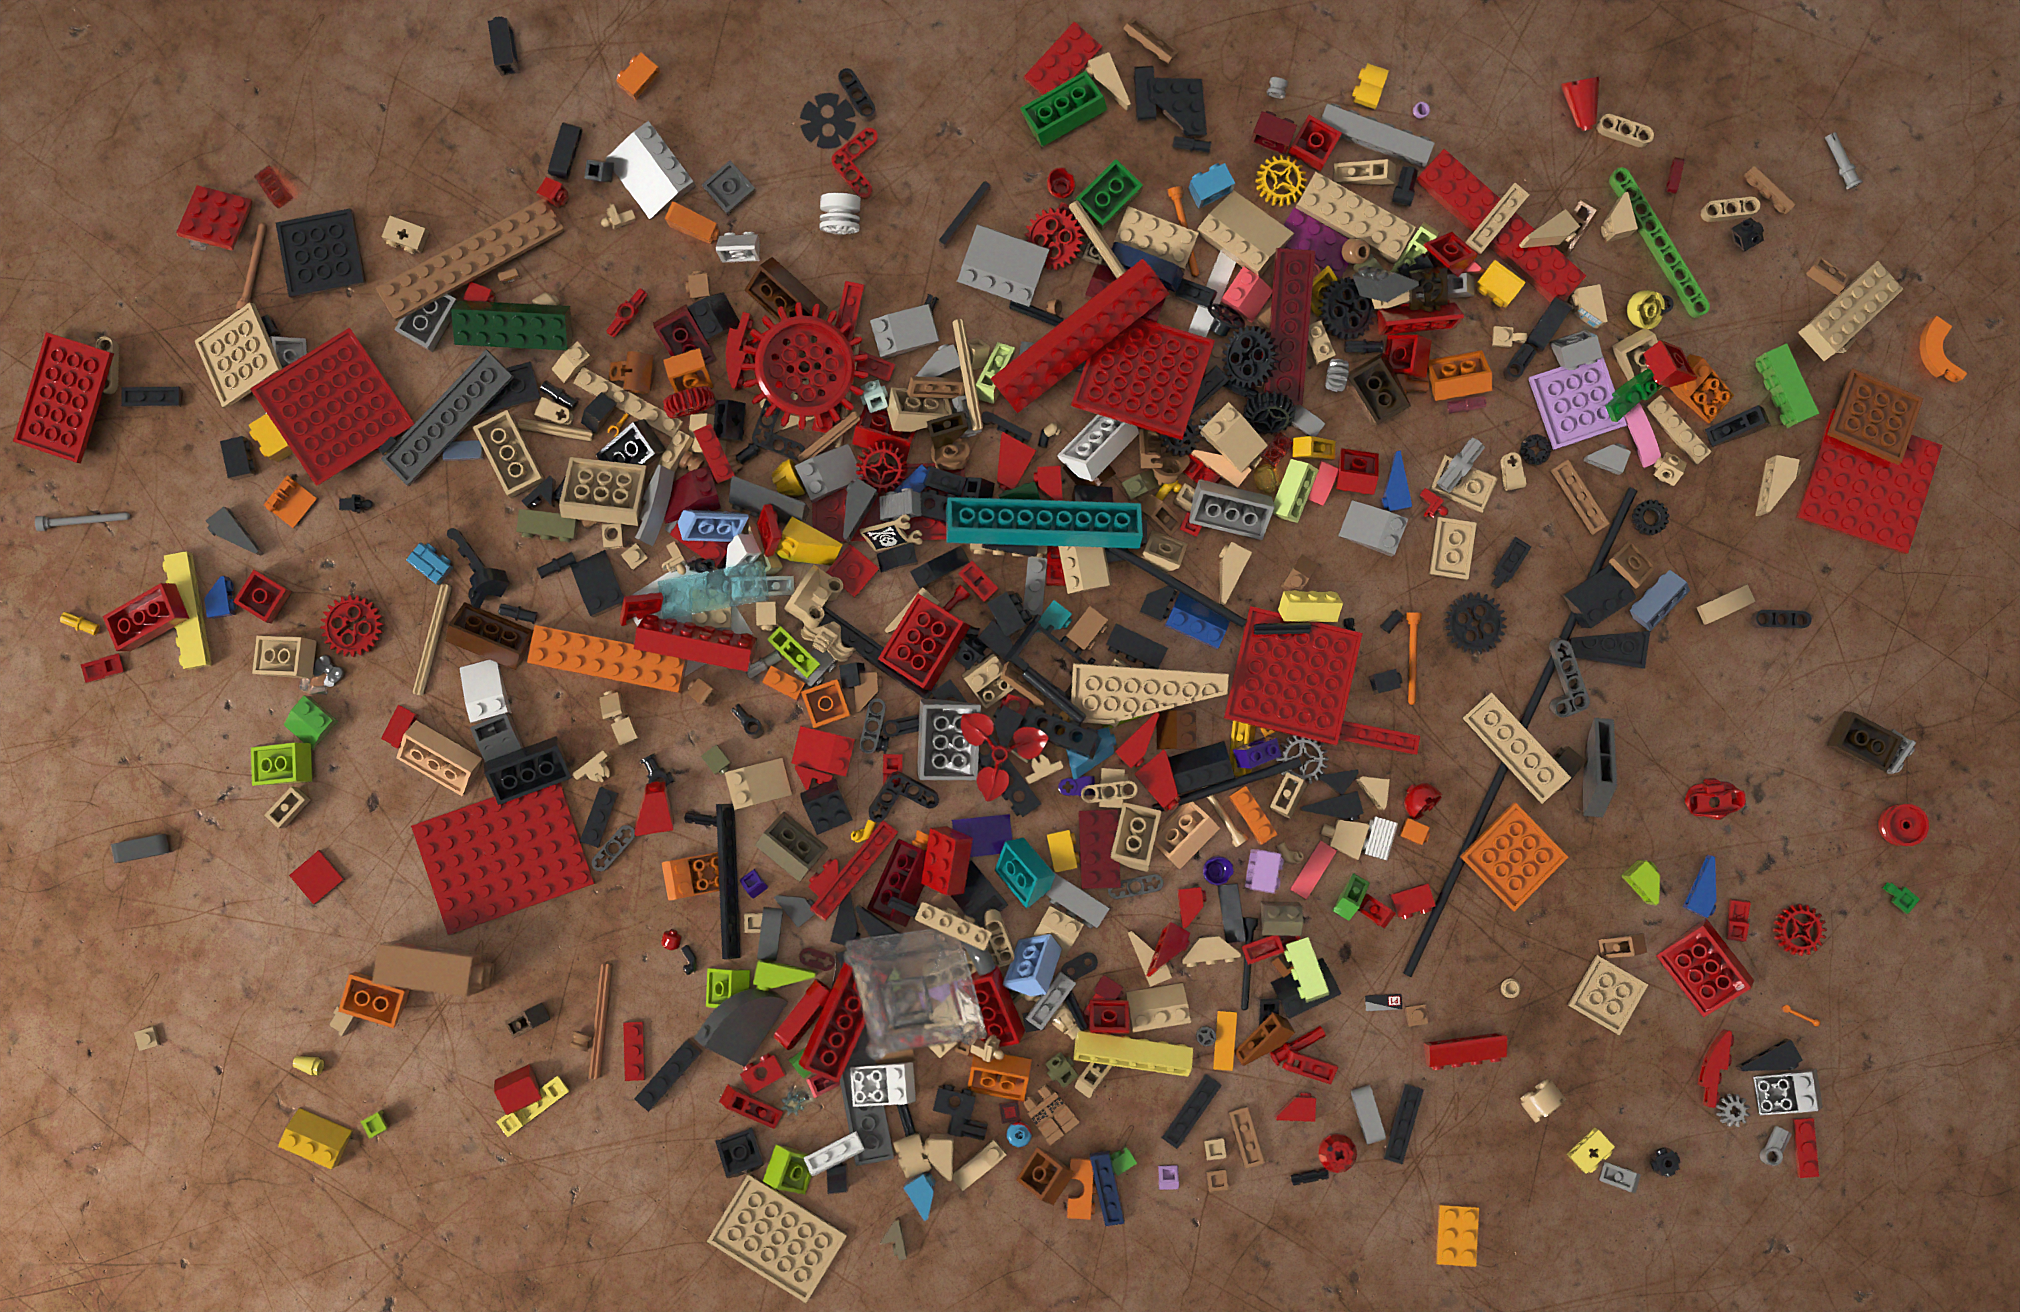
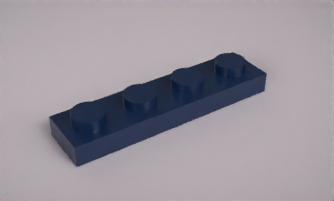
[1090,1151,1125,1226]

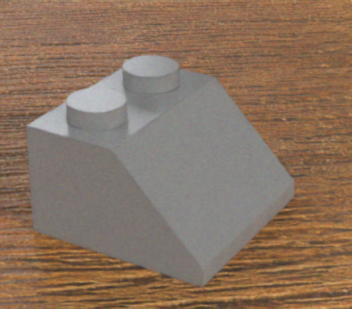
[1549,330,1603,370]

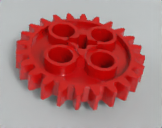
[1024,208,1085,270]
[320,595,384,657]

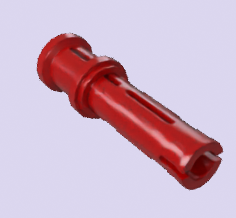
[1269,1026,1326,1067]

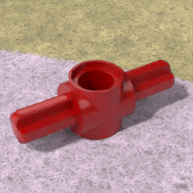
[606,288,648,338]

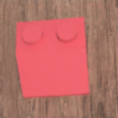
[1221,266,1273,322]

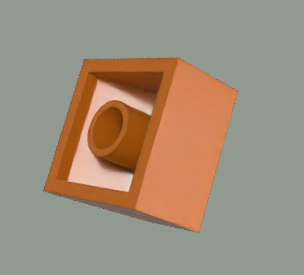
[663,348,714,393]

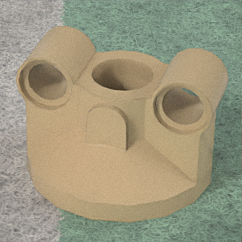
[784,565,843,629]

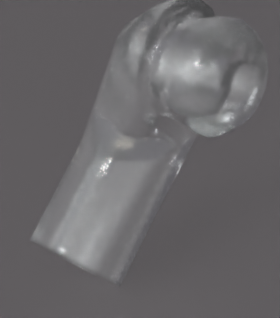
[299,679,328,695]

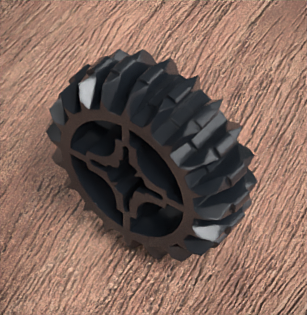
[1243,390,1295,435]

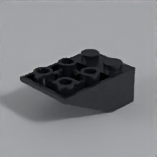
[950,860,1008,927]

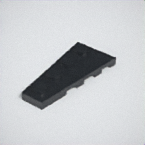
[1569,631,1650,669]

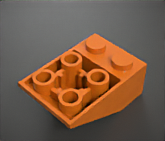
[1670,354,1734,423]
[662,852,719,901]

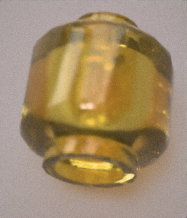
[1254,464,1281,493]

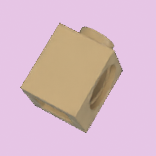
[602,522,625,549]

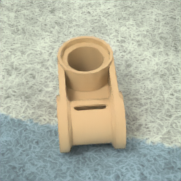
[534,397,573,426]
[1500,452,1526,491]

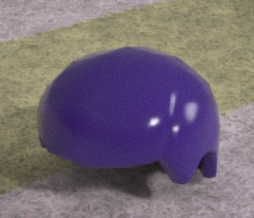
[1203,856,1234,885]

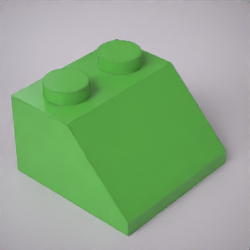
[284,695,338,750]

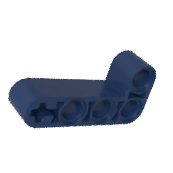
[1111,242,1184,292]

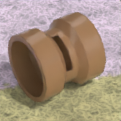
[678,450,705,471]

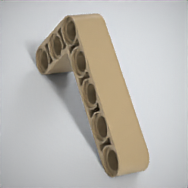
[922,909,1015,988]

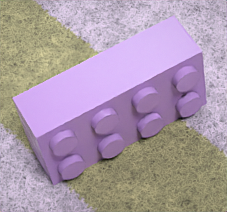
[1245,849,1284,893]

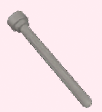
[35,512,130,531]

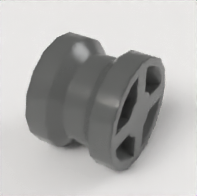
[1196,1026,1216,1046]

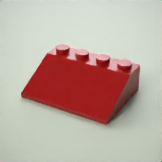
[1377,300,1464,336]
[878,593,971,691]
[1656,918,1754,1017]

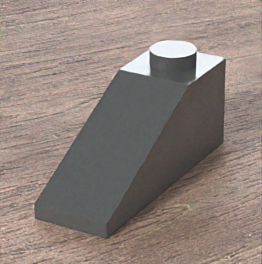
[205,507,264,556]

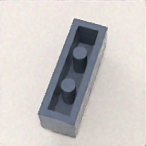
[1630,570,1690,631]

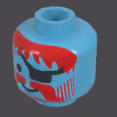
[1007,1120,1032,1147]

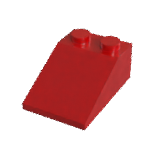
[791,726,856,777]

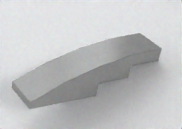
[635,464,674,546]

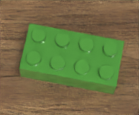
[1756,343,1819,428]

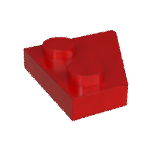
[619,593,663,626]

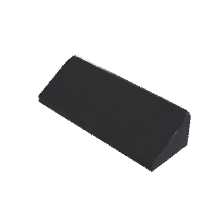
[1218,883,1246,943]

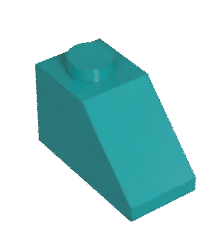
[1035,600,1072,633]

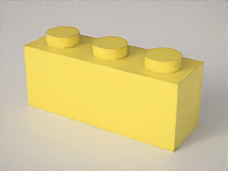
[1278,590,1343,622]

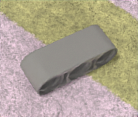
[1351,1085,1386,1145]

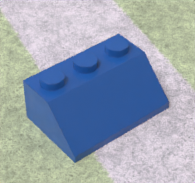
[1165,592,1230,650]

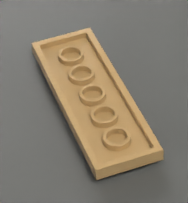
[1463,692,1571,804]

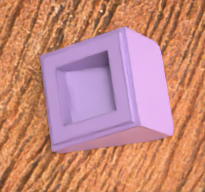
[1158,1165,1179,1190]

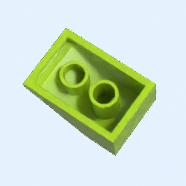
[251,743,312,786]
[753,960,818,991]

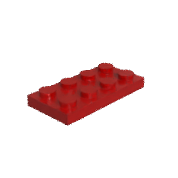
[1024,21,1102,95]

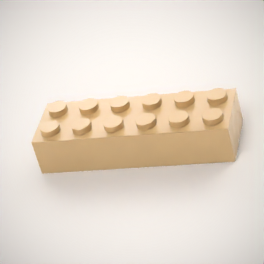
[1296,172,1416,265]
[1798,261,1903,361]

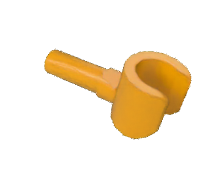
[608,413,629,437]

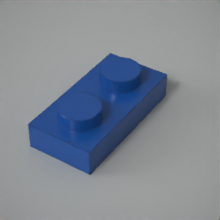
[894,464,928,493]

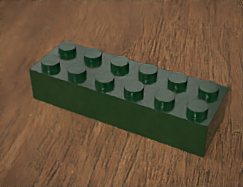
[451,300,573,350]

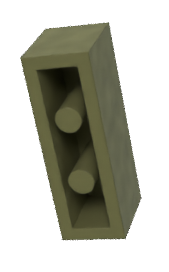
[516,509,579,543]

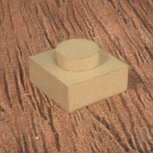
[621,543,649,570]
[134,1026,160,1051]
[1204,1138,1226,1161]

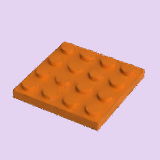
[1460,802,1568,912]

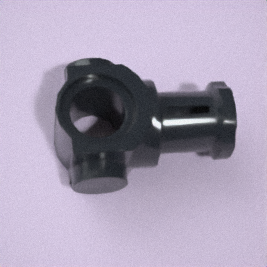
[639,753,675,789]

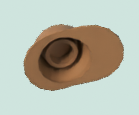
[1152,451,1190,486]

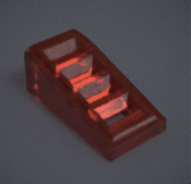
[254,165,293,208]

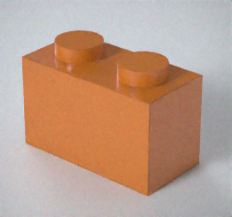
[616,53,660,100]
[762,666,807,701]

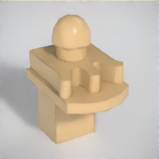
[601,203,635,229]
[662,541,688,575]
[970,1035,1004,1062]

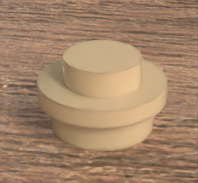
[1501,979,1520,998]

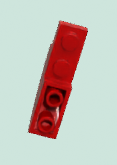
[726,312,754,392]
[1697,1029,1734,1108]

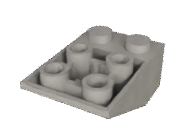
[1753,1068,1823,1116]

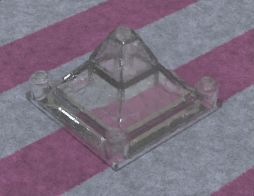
[844,929,987,1060]

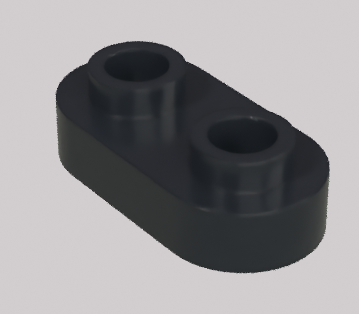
[1061,952,1098,981]

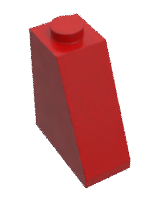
[997,432,1036,491]
[1135,749,1181,812]
[635,781,674,836]

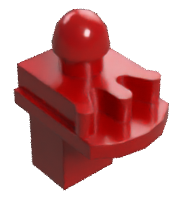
[1419,488,1449,518]

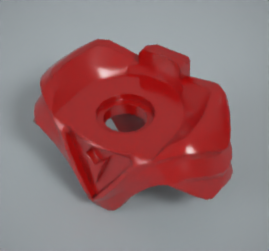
[1685,778,1746,820]

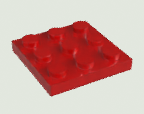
[176,185,253,251]

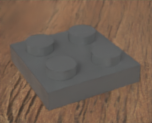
[702,160,756,215]

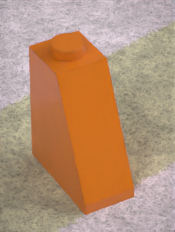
[665,201,720,244]

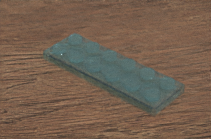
[658,561,769,619]

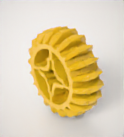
[1255,155,1307,207]

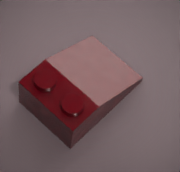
[653,304,716,364]
[664,466,721,524]

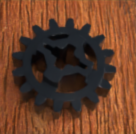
[1158,418,1200,457]

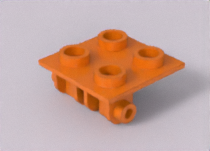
[264,475,317,529]

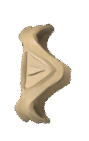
[801,621,856,662]

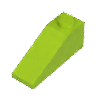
[767,626,821,679]

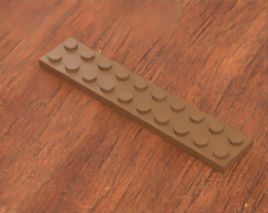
[376,199,564,322]

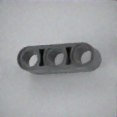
[860,699,886,754]
[110,834,170,864]
[757,907,783,961]

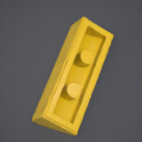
[1229,721,1256,776]

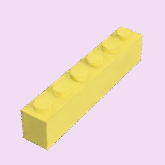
[163,551,212,670]
[1073,1030,1193,1077]

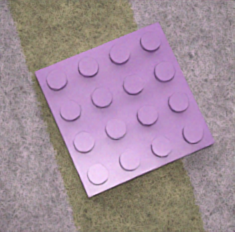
[1528,355,1627,450]

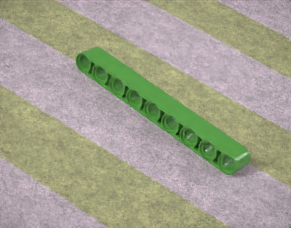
[1609,167,1710,318]

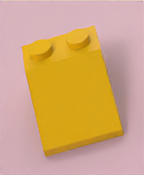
[775,516,843,566]

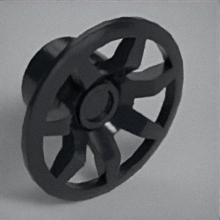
[1208,303,1245,336]

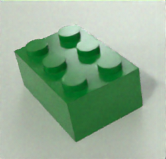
[1075,159,1143,230]

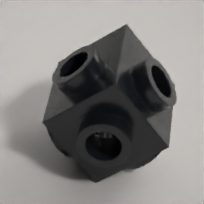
[1731,217,1764,251]
[954,635,988,670]
[1650,1147,1681,1177]

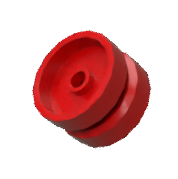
[1878,804,1929,846]

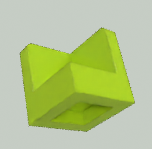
[361,1110,388,1139]

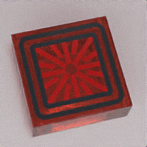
[999,1101,1021,1124]

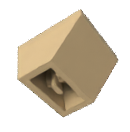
[961,653,1015,709]

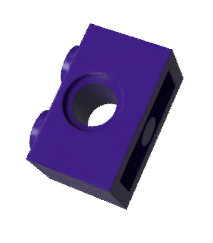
[1233,737,1281,768]

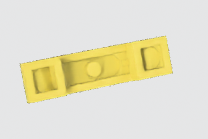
[497,1076,569,1137]

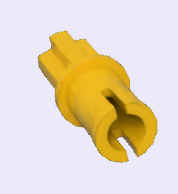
[60,612,100,636]

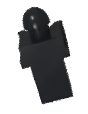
[339,494,373,514]

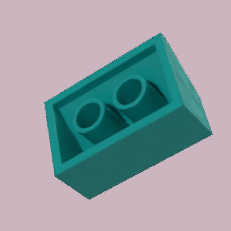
[995,837,1056,908]

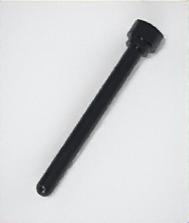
[1241,917,1258,1011]

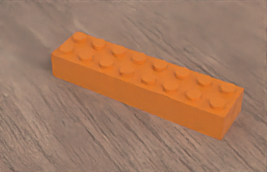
[527,625,688,694]

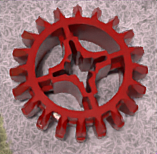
[663,386,715,418]
[855,441,908,493]
[1773,903,1827,956]

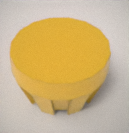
[771,459,807,497]

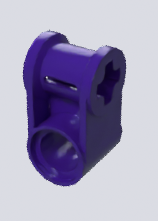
[1058,776,1095,796]

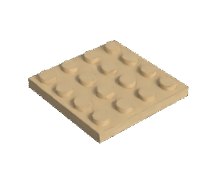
[195,303,282,408]

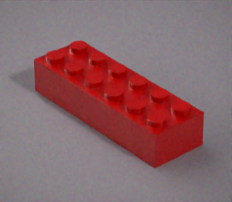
[634,615,757,672]
[798,957,887,1083]

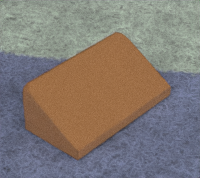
[1806,255,1851,295]

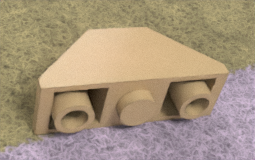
[1181,935,1241,967]

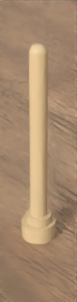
[1201,786,1248,847]

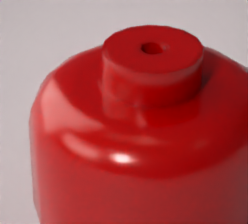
[661,929,682,950]

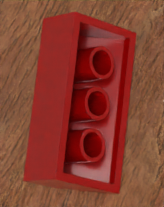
[957,965,1025,1048]
[1423,1032,1507,1070]

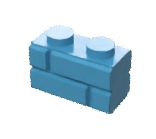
[406,542,454,585]

